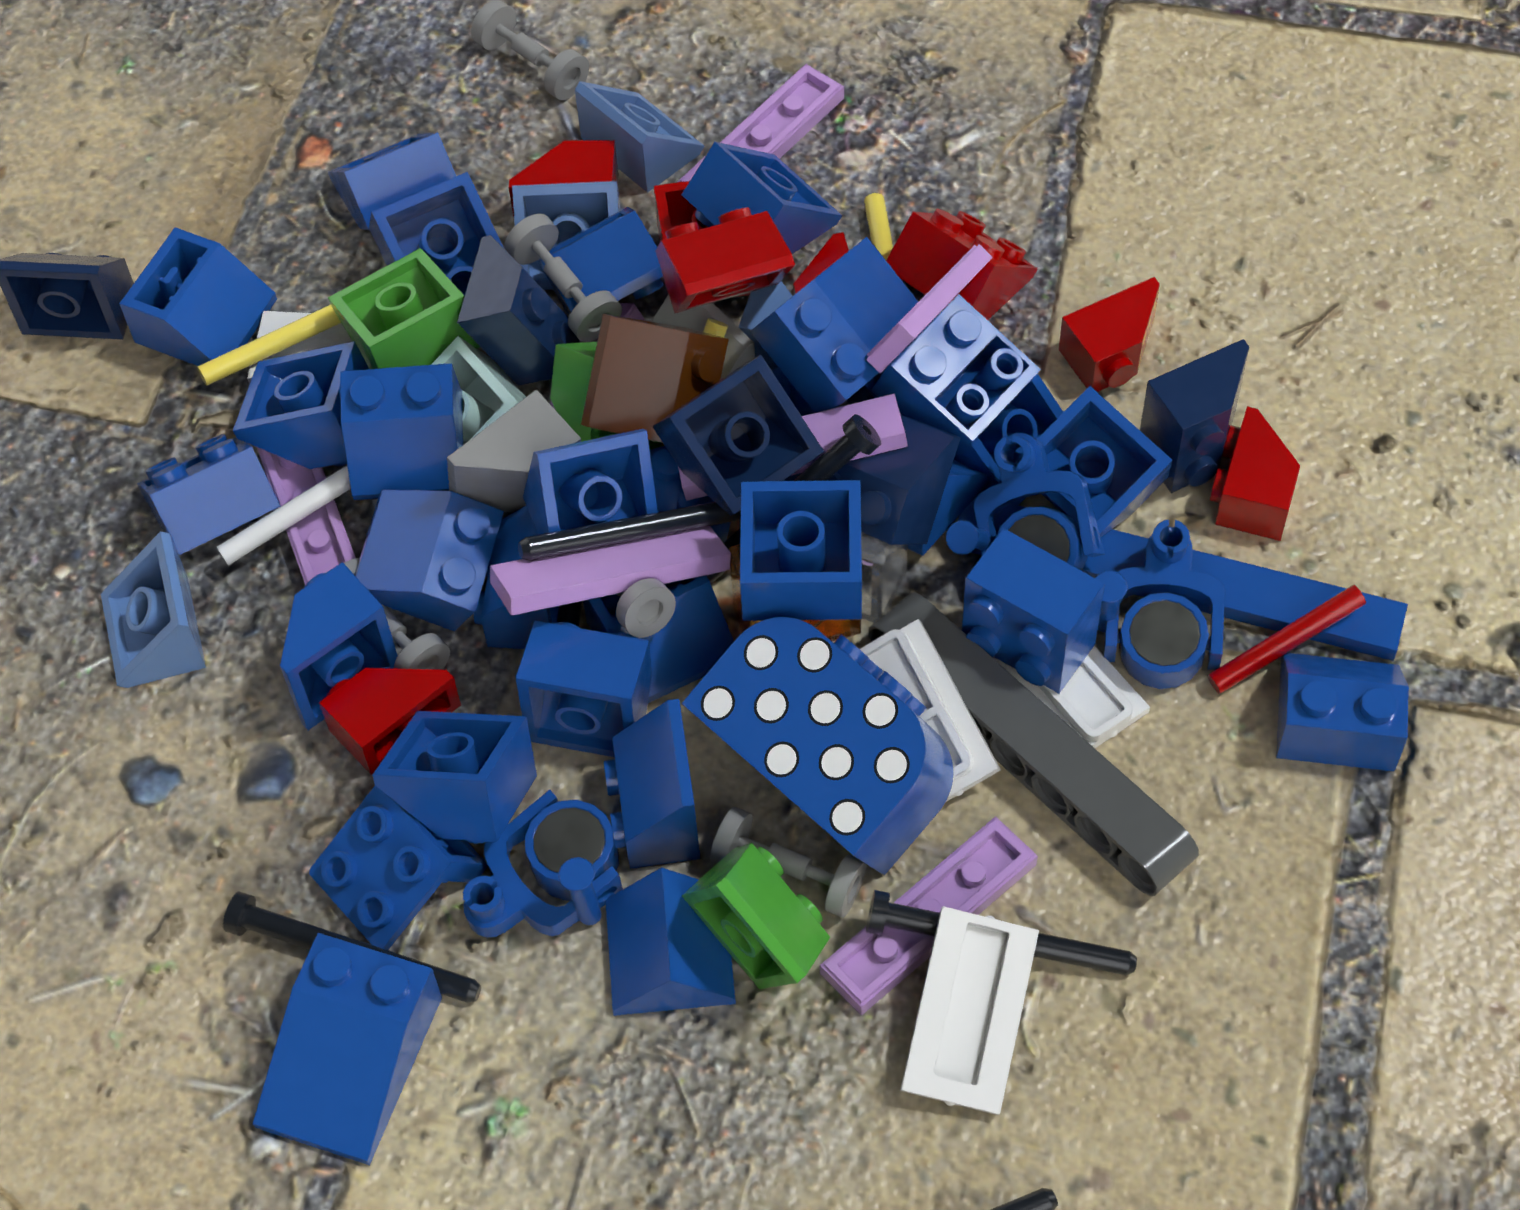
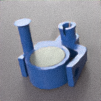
[946,433,1105,571]
[1095,520,1225,689]
[463,789,623,938]

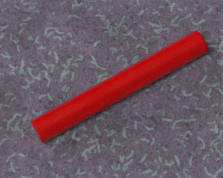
[1207,585,1366,694]

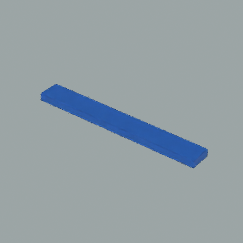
[958,495,1408,661]

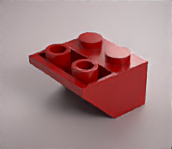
[886,209,1038,320]

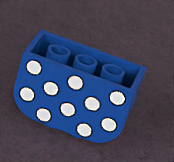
[682,617,953,876]

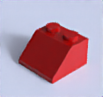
[655,207,795,313]

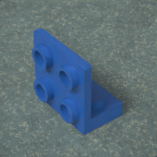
[309,786,488,950]

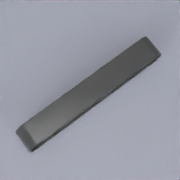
[868,592,1199,896]

